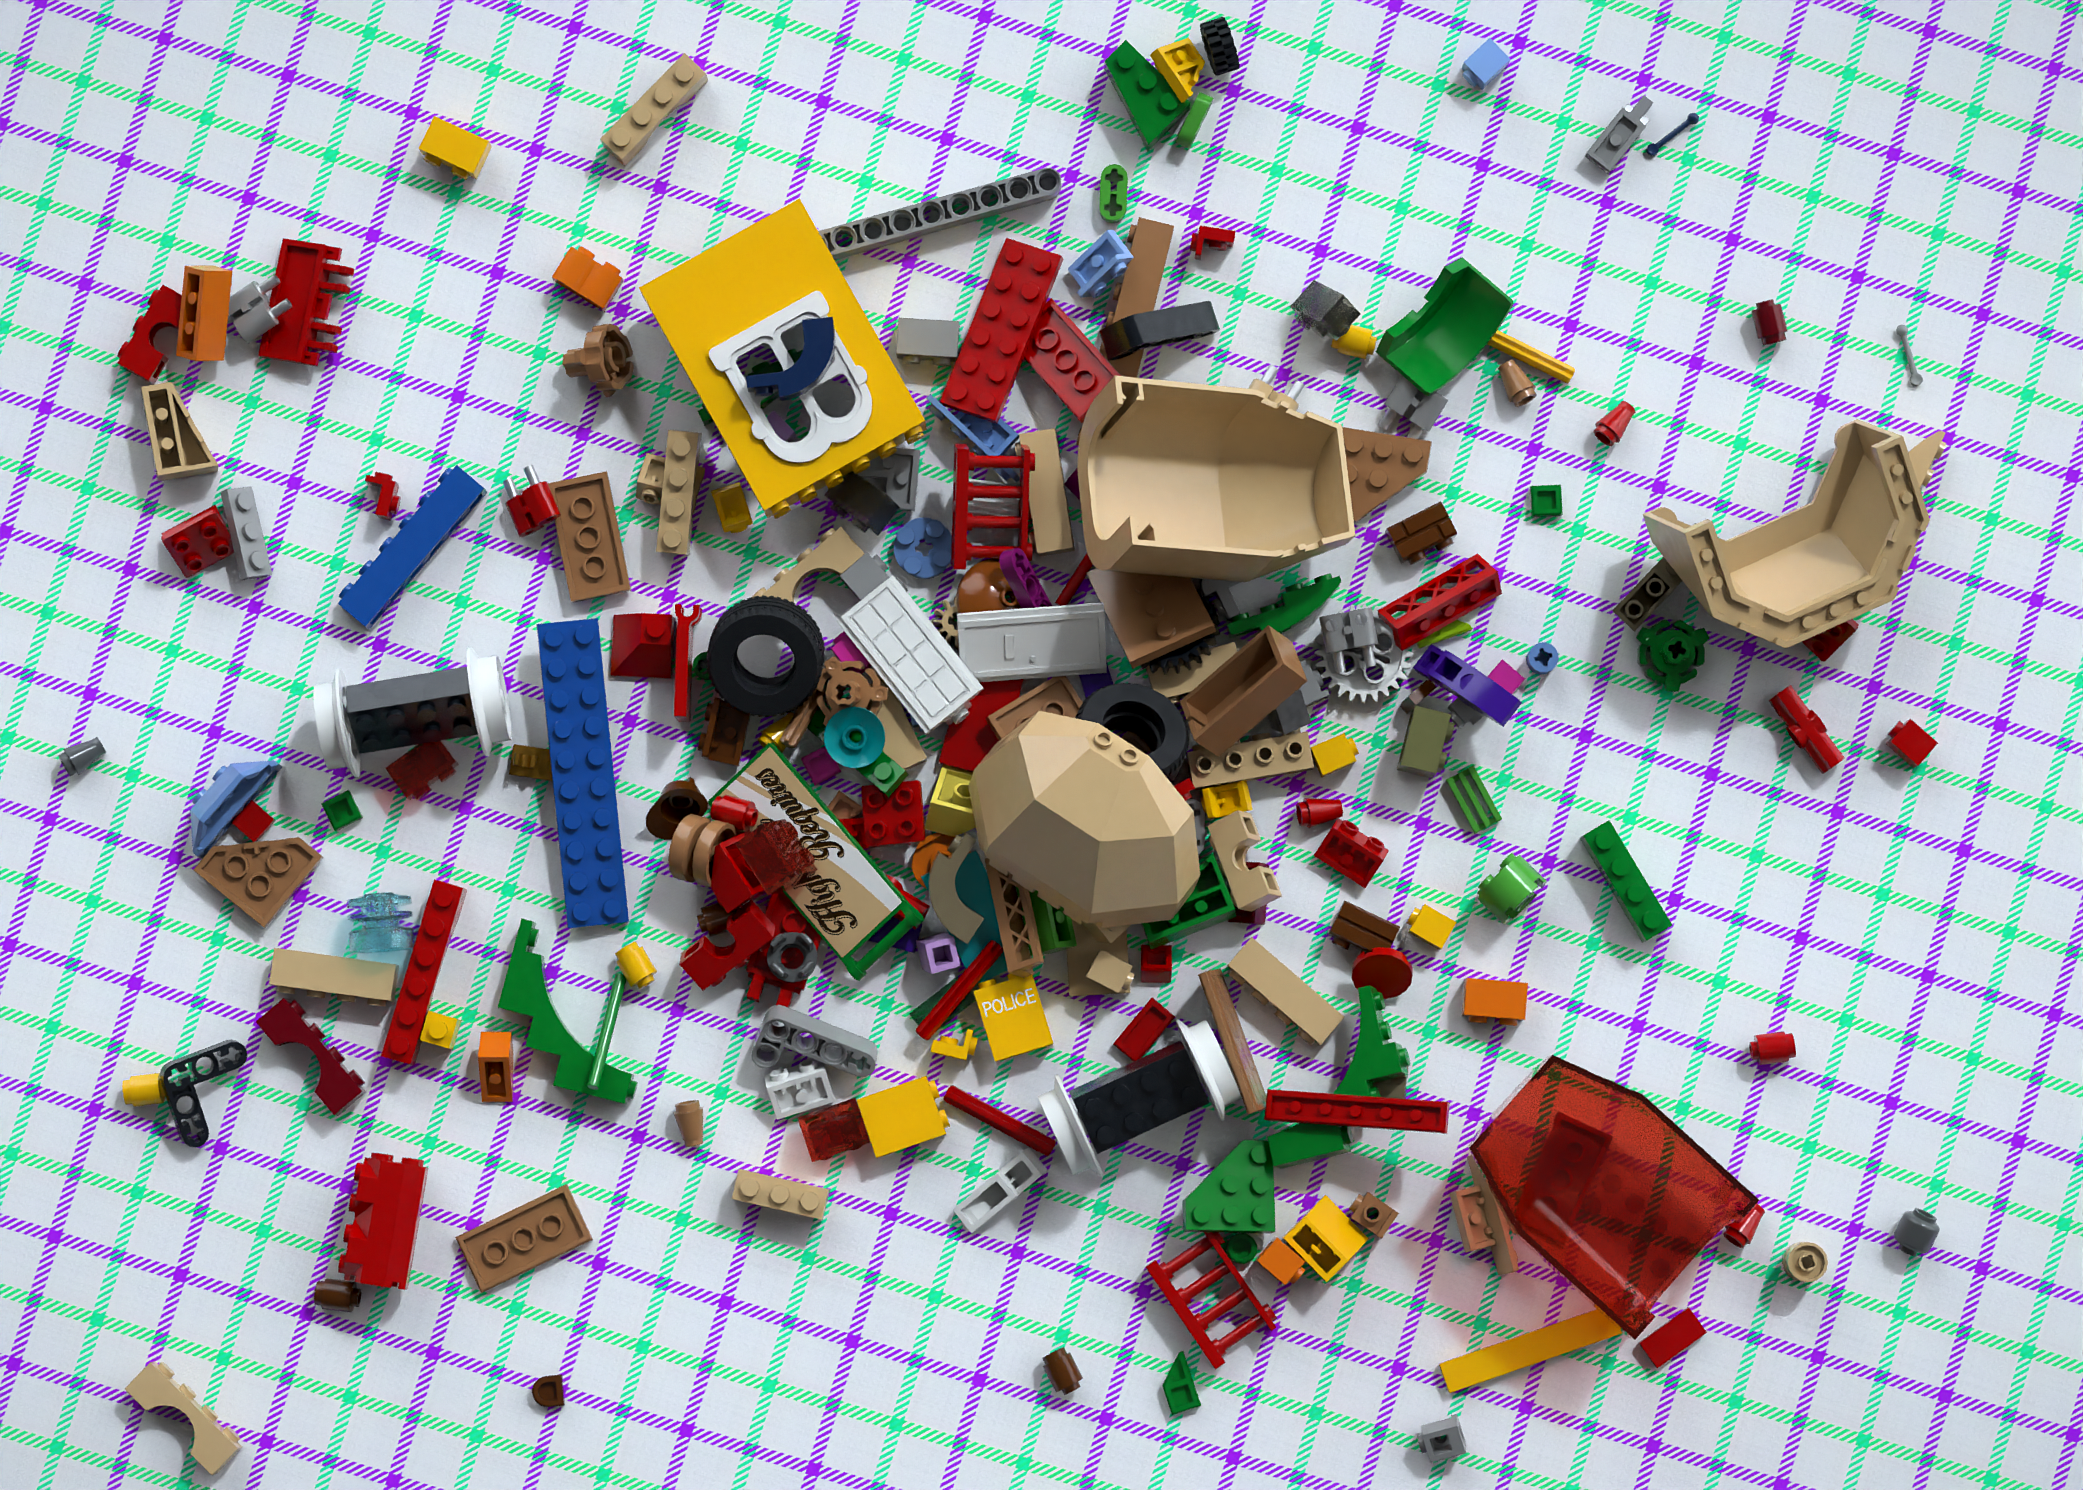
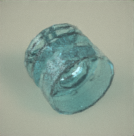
[347,892,414,953]

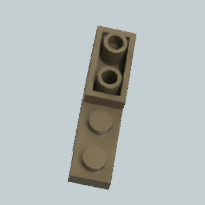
[1612,523,1696,632]

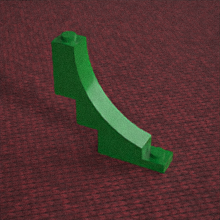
[498,918,638,1104]

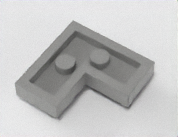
[857,448,920,512]

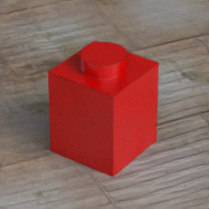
[1886,719,1938,768]

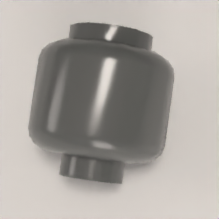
[1894,1208,1940,1256]

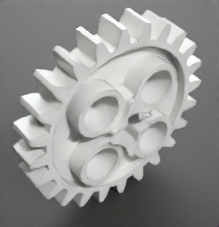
[1314,604,1413,704]

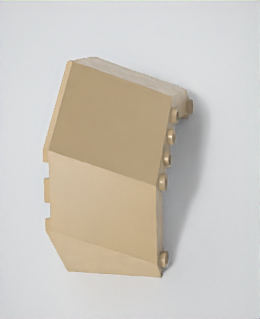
[1643,419,1930,648]

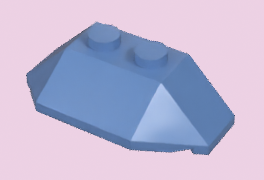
[190,760,282,859]

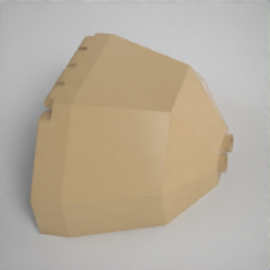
[968,711,1200,928]

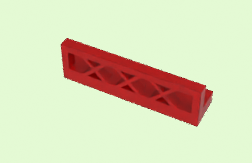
[1377,553,1502,651]

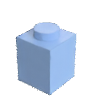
[1461,38,1511,90]

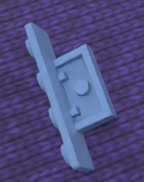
[926,394,1020,483]

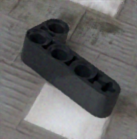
[1099,301,1220,361]

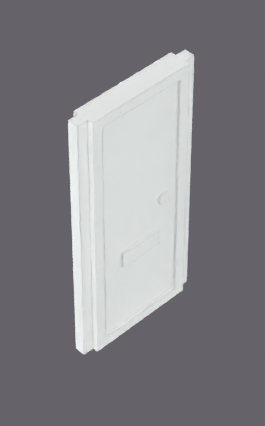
[837,575,984,734]
[957,602,1107,682]

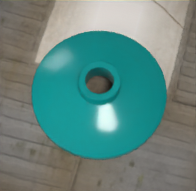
[824,707,885,768]

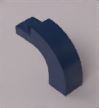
[746,317,836,401]

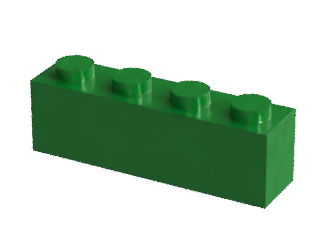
[1580,820,1672,943]

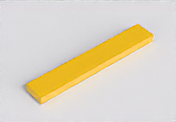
[1439,1304,1623,1393]

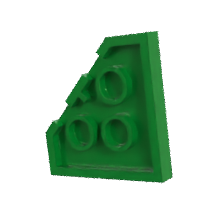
[1182,1140,1276,1234]

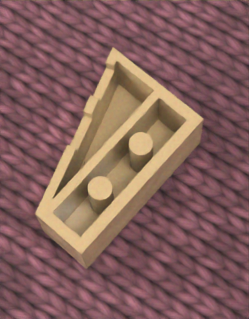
[141,382,218,482]

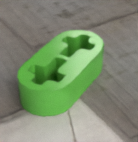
[1176,92,1214,149]
[1099,164,1128,223]

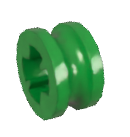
[693,652,710,680]

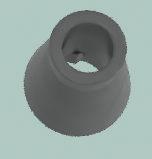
[58,737,106,777]

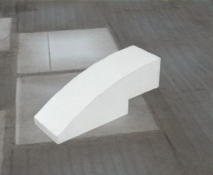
[953,1147,1048,1233]

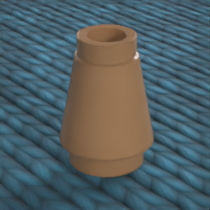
[1498,360,1537,407]
[673,1100,703,1147]

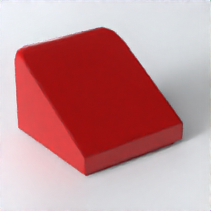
[1141,945,1172,983]

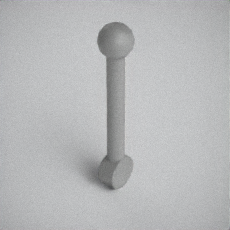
[1896,325,1923,386]

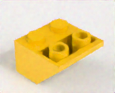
[1282,1195,1369,1282]

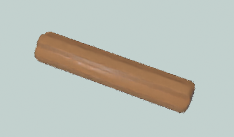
[780,668,831,749]

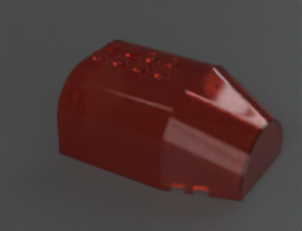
[1468,1055,1759,1340]

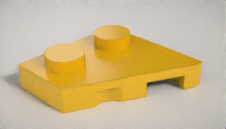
[1150,37,1205,103]

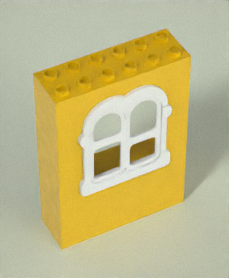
[639,198,927,519]

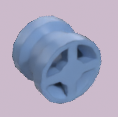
[1526,642,1559,675]

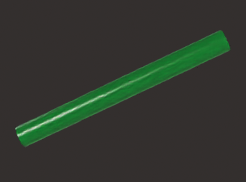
[587,973,626,1090]

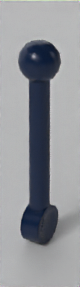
[1646,113,1699,156]

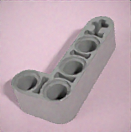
[751,1005,878,1077]

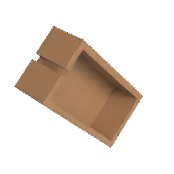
[1180,625,1307,757]

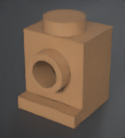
[1349,1192,1399,1238]

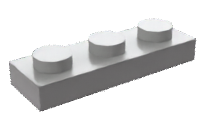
[220,487,272,580]

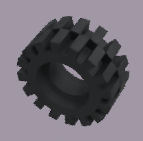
[1200,17,1240,76]

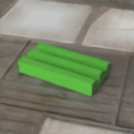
[1446,766,1502,834]

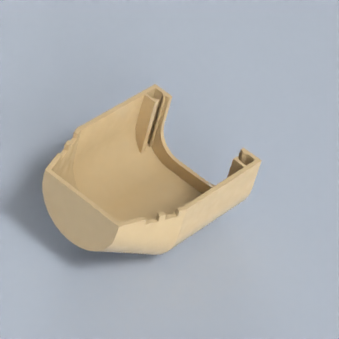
[1078,376,1356,582]

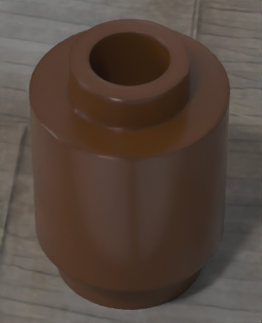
[697,902,740,937]
[314,1278,362,1312]
[1042,1347,1083,1395]

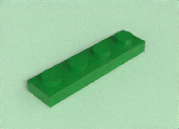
[807,706,909,797]

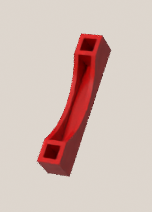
[381,879,467,1066]

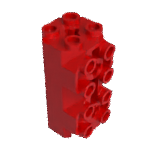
[338,1152,428,1290]

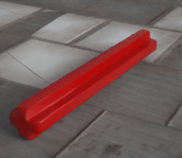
[916,940,1004,1041]
[944,1085,1056,1156]

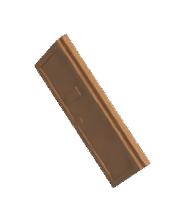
[1198,968,1266,1114]

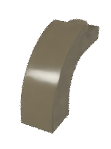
[928,832,984,944]

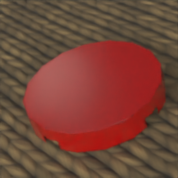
[1351,947,1413,999]

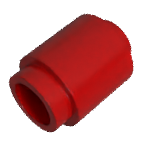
[711,795,758,831]
[1749,1031,1796,1065]

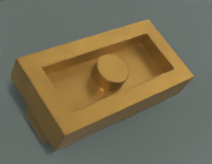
[509,744,552,781]

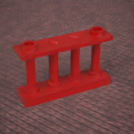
[951,444,1035,570]
[1145,1232,1277,1369]

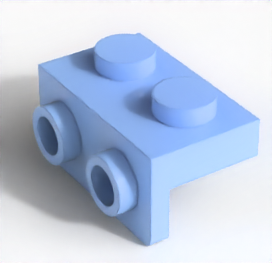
[1068,230,1134,298]

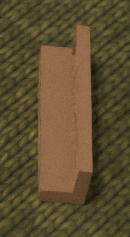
[985,858,1044,978]

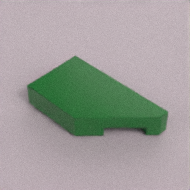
[1162,1351,1201,1415]

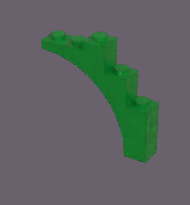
[1267,985,1410,1169]

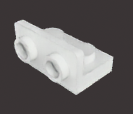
[764,1058,836,1120]

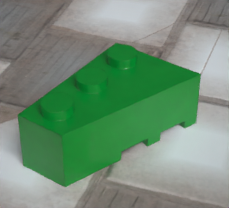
[1104,40,1191,152]
[1141,854,1236,950]

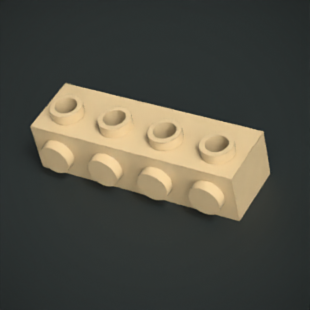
[1187,728,1314,790]

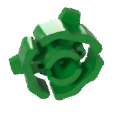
[1636,620,1710,692]

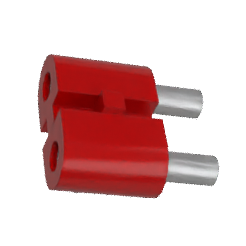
[503,465,561,537]

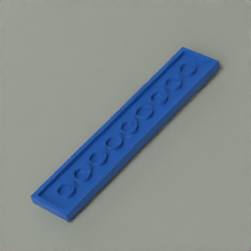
[536,618,629,928]

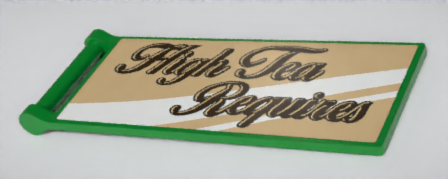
[708,743,924,981]

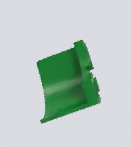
[1376,257,1513,396]

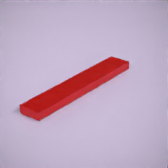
[1264,1089,1450,1134]

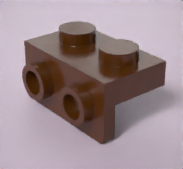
[698,697,751,766]

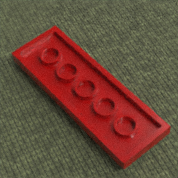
[940,238,1064,424]

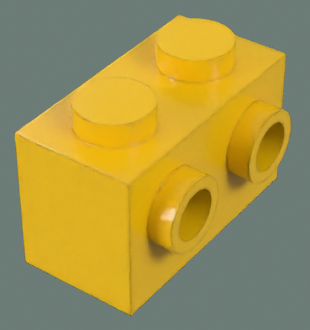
[419,116,492,180]

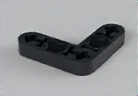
[159,1039,247,1147]

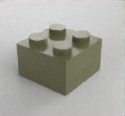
[1397,705,1455,779]

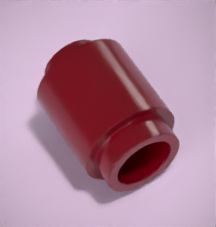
[1751,299,1788,346]

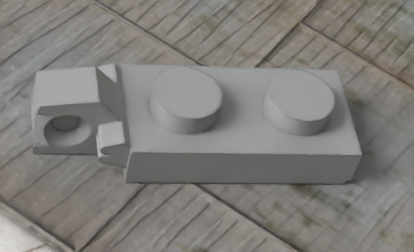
[1585,95,1653,174]

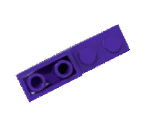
[1413,644,1522,727]

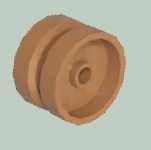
[668,814,738,888]

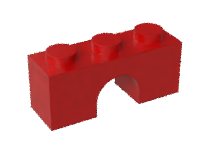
[117,285,182,385]
[679,900,775,991]

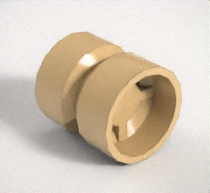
[1782,1242,1828,1282]

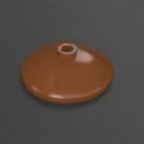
[956,558,1027,613]

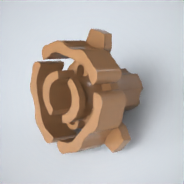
[563,324,634,397]
[817,656,888,726]

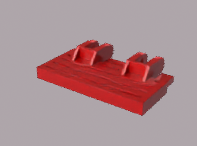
[258,238,355,367]

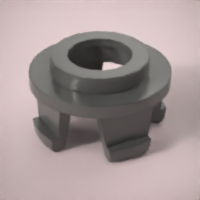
[767,932,817,983]

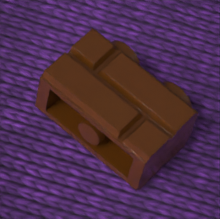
[1385,501,1457,565]
[1328,901,1400,954]

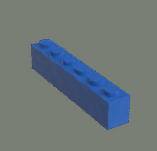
[338,465,487,630]

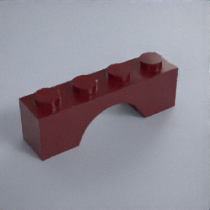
[256,998,366,1116]

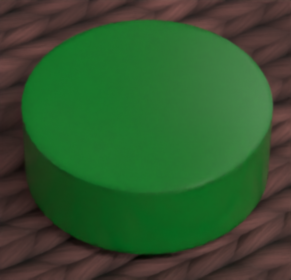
[1226,1233,1257,1264]

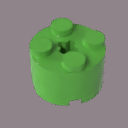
[1477,853,1547,925]

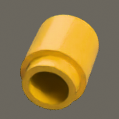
[1331,323,1377,359]
[615,942,657,989]
[122,1073,166,1107]

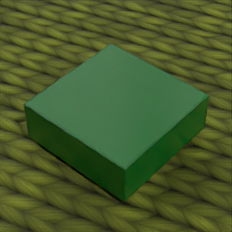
[1530,485,1563,517]
[321,790,363,831]

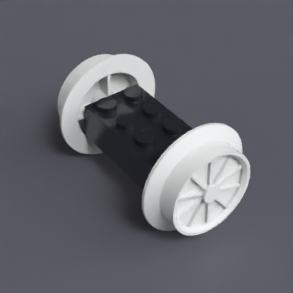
[313,647,512,778]
[1038,1019,1242,1176]

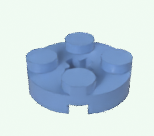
[894,517,952,579]

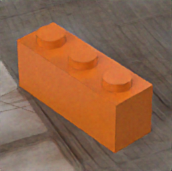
[176,265,232,361]

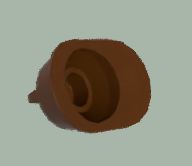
[646,777,708,840]

